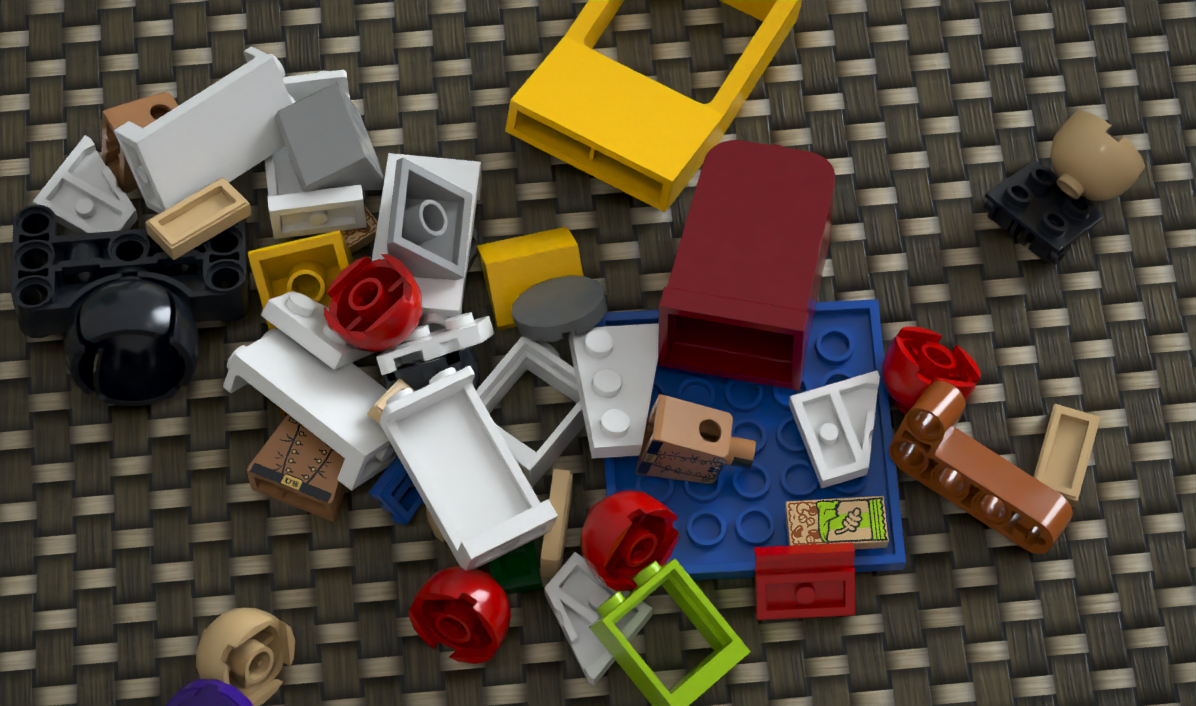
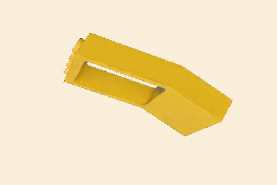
[505,0,802,213]

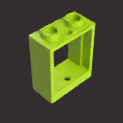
[589,559,751,706]

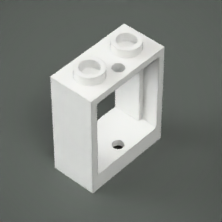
[476,336,585,488]

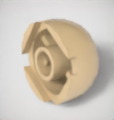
[1050,110,1145,201]
[196,608,295,706]

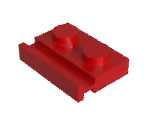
[754,542,855,620]

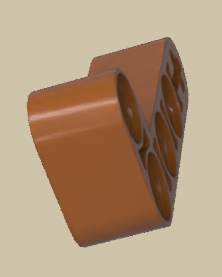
[889,381,1073,554]

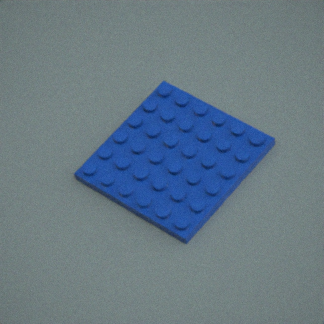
[596,299,906,583]

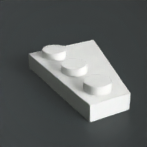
[568,323,659,459]

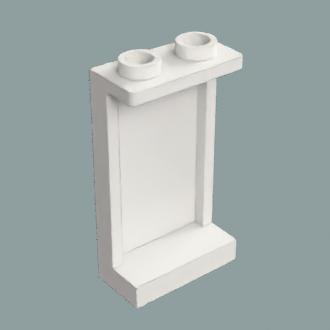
[114,46,296,214]
[265,70,367,239]
[372,153,482,332]
[223,328,397,491]
[379,366,558,571]

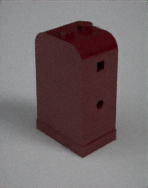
[658,140,835,391]

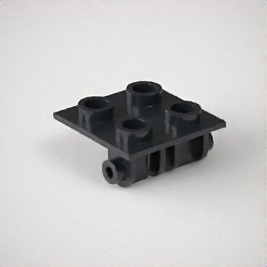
[983,160,1105,265]

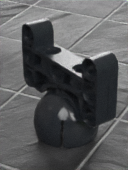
[11,205,251,406]

